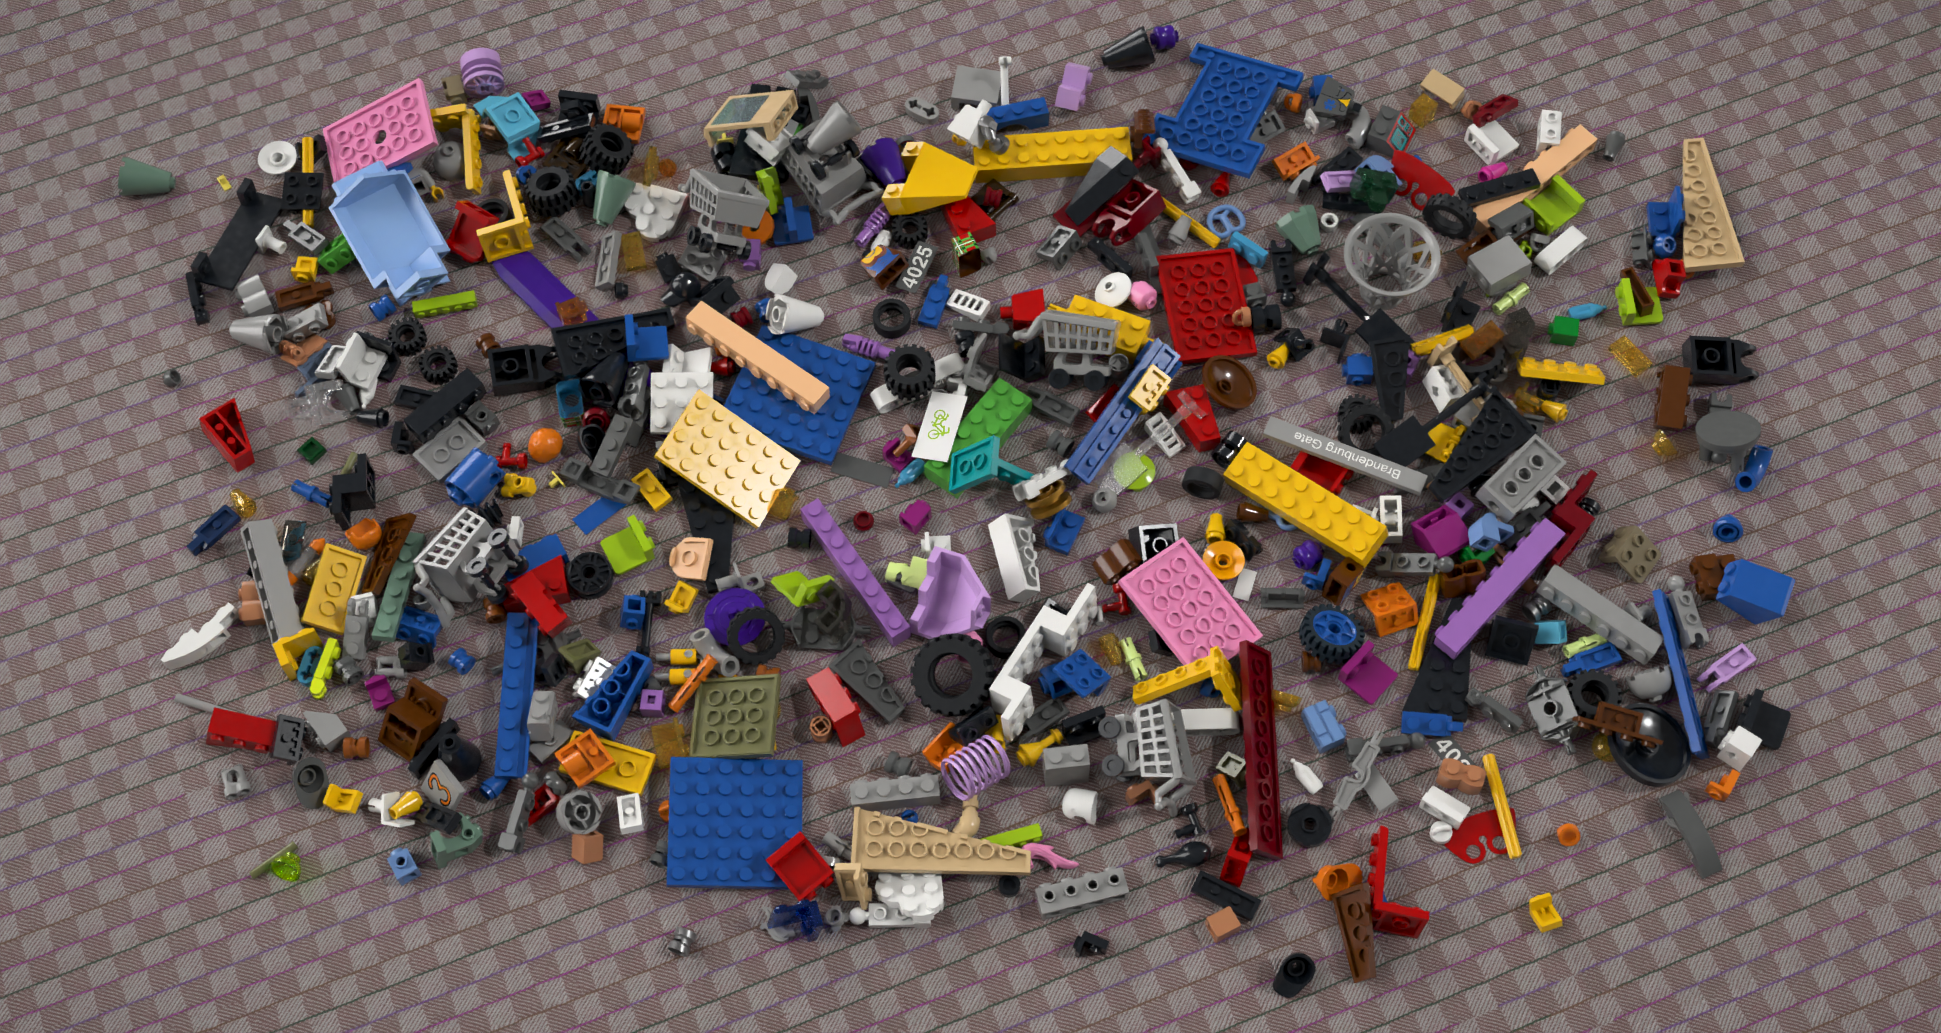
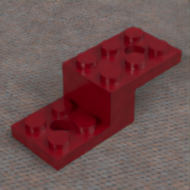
[1544,469,1598,576]

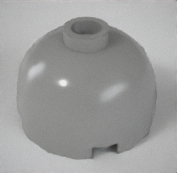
[433,141,465,181]
[1625,665,1672,702]
[556,790,602,835]

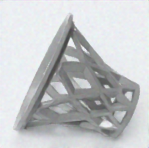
[1343,213,1441,310]

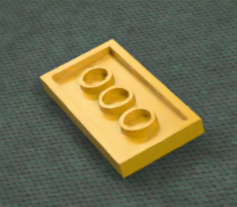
[1516,357,1605,385]
[301,543,367,635]
[558,730,657,797]

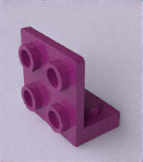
[1338,640,1398,705]

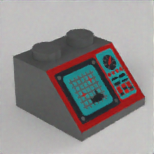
[1365,105,1416,158]

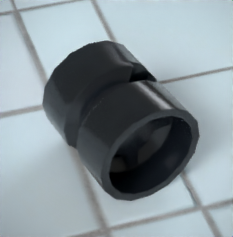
[710,142,735,175]
[1250,304,1282,333]
[1211,431,1247,469]

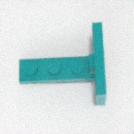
[949,435,1034,494]

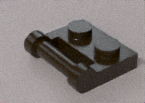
[971,178,1019,222]

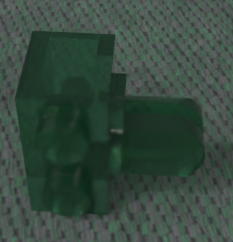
[1350,167,1398,212]

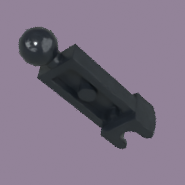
[1269,239,1297,307]

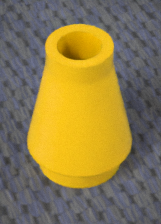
[1205,513,1226,544]
[389,791,423,819]

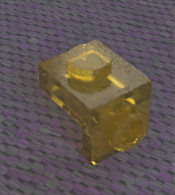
[1514,381,1544,415]
[767,486,800,520]

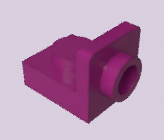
[521,89,551,111]
[882,437,915,473]
[364,675,396,712]

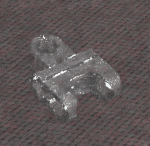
[284,379,351,427]

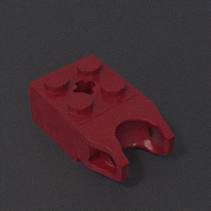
[1091,179,1167,246]

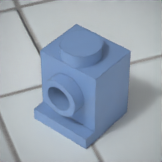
[387,848,422,886]

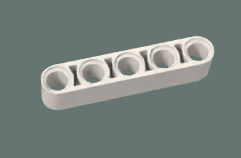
[870,353,965,413]
[1132,708,1240,737]

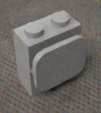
[1466,235,1532,296]

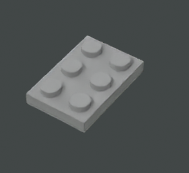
[412,415,488,484]

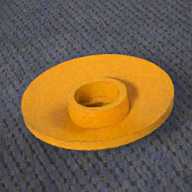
[1202,541,1245,580]

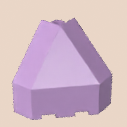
[910,546,991,639]

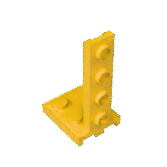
[430,103,483,195]
[476,170,534,262]
[1133,645,1242,712]

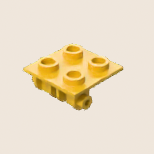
[1425,423,1467,463]

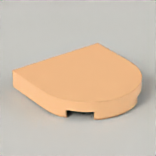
[669,537,714,581]

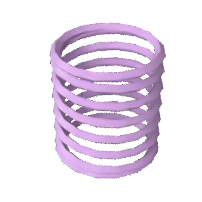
[941,735,1010,801]

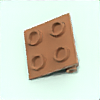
[279,334,327,367]

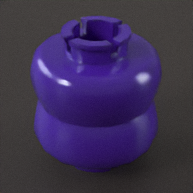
[1150,25,1179,50]
[1292,539,1324,570]

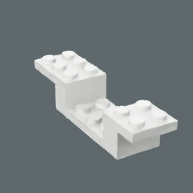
[989,583,1098,741]

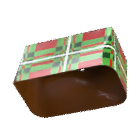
[951,232,981,278]

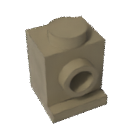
[441,74,468,105]

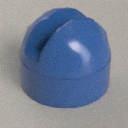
[901,809,918,823]

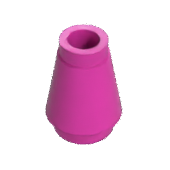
[1478,162,1508,183]

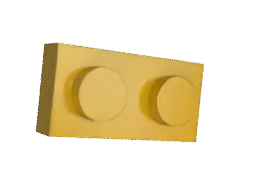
[631,467,673,512]

